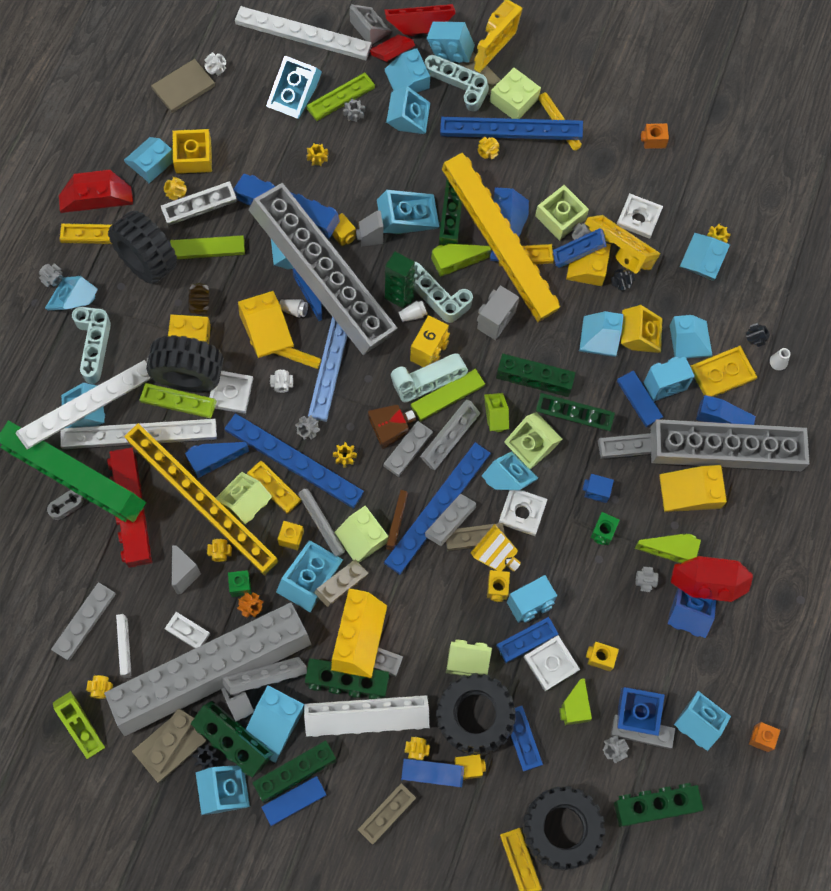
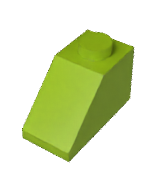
[484,393,509,432]
[559,679,592,725]

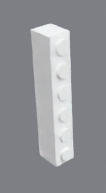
[304,695,429,737]

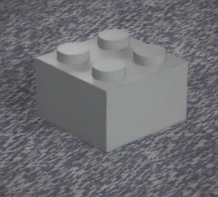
[477,285,519,340]

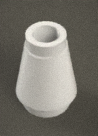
[279,299,308,318]
[399,301,427,322]
[770,348,790,370]

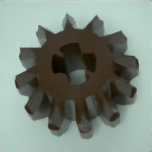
[188,283,209,315]

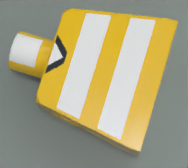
[471,524,521,571]

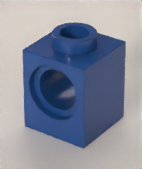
[582,474,614,503]

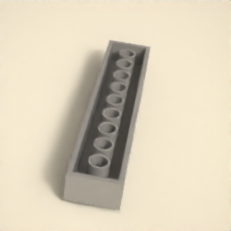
[249,183,397,355]
[105,603,311,736]

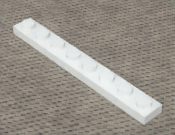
[235,6,371,60]
[16,360,152,449]
[61,419,217,449]

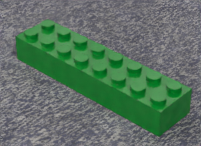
[0,420,147,523]

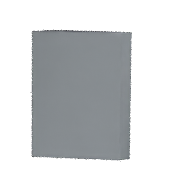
[350,4,391,45]
[172,546,201,594]

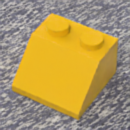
[566,243,611,286]
[620,305,662,353]

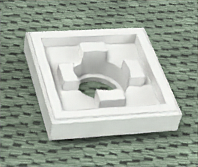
[617,193,663,239]
[498,490,547,536]

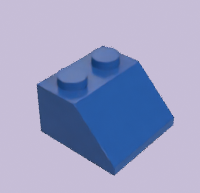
[668,588,716,638]
[617,687,665,736]

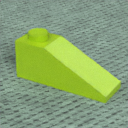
[431,244,491,277]
[635,534,701,563]
[53,691,105,759]

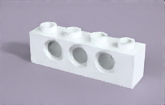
[161,181,236,226]

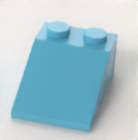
[266,56,322,119]
[377,190,439,234]
[276,540,343,612]
[246,686,304,763]

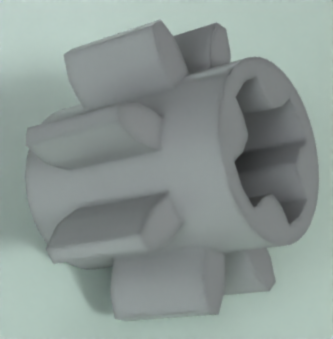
[343,99,365,122]
[572,222,592,240]
[39,263,63,287]
[295,415,320,440]
[636,567,658,592]
[603,735,629,763]

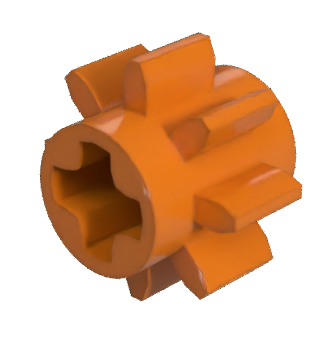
[237,592,263,618]

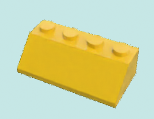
[331,588,387,678]

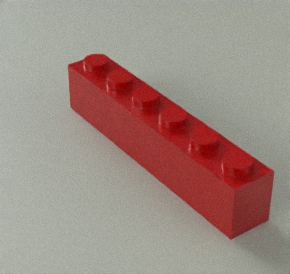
[107,447,152,568]

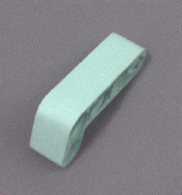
[425,55,489,111]
[413,262,473,323]
[72,307,111,384]
[391,354,468,402]

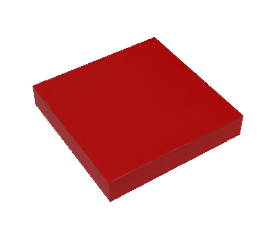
[370,34,415,61]

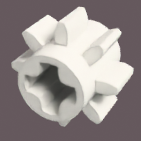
[205,52,226,76]
[270,370,293,393]

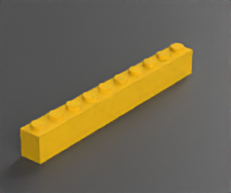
[442,152,560,322]
[124,423,278,576]

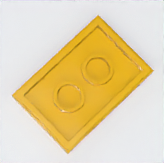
[690,346,757,397]

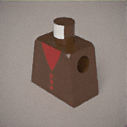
[368,405,416,449]

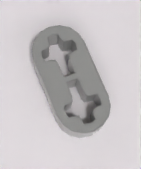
[47,490,84,520]

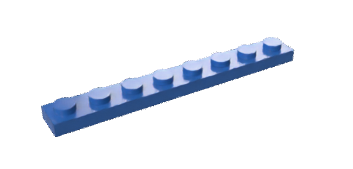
[440,117,583,140]
[225,413,364,509]
[384,443,491,575]

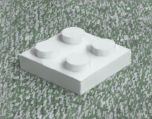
[209,371,253,414]
[524,636,580,692]

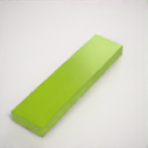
[307,73,375,121]
[170,235,245,259]
[411,369,485,422]
[139,383,217,419]

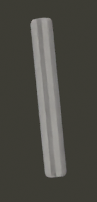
[298,489,345,557]

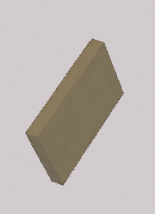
[151,59,215,113]
[132,717,207,783]

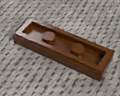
[387,490,408,551]

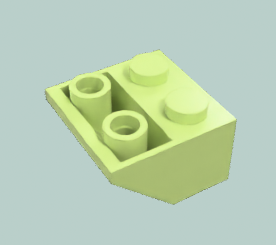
[446,640,492,676]

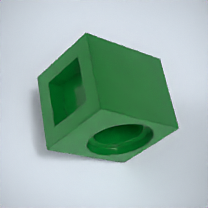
[590,512,620,545]
[228,570,251,597]

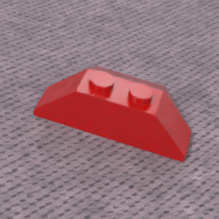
[384,4,455,36]
[59,170,133,213]
[671,556,753,602]

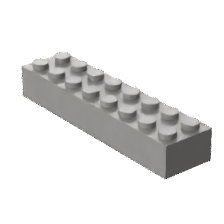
[651,419,809,471]

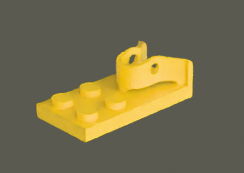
[474,0,523,73]
[585,215,661,273]

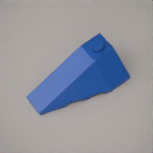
[490,187,529,261]

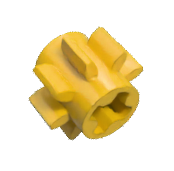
[477,137,499,159]
[307,143,328,166]
[164,177,187,201]
[707,224,730,243]
[333,442,357,468]
[207,539,232,562]
[86,676,113,699]
[405,737,430,761]

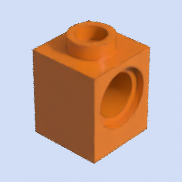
[641,123,669,149]
[749,722,780,752]

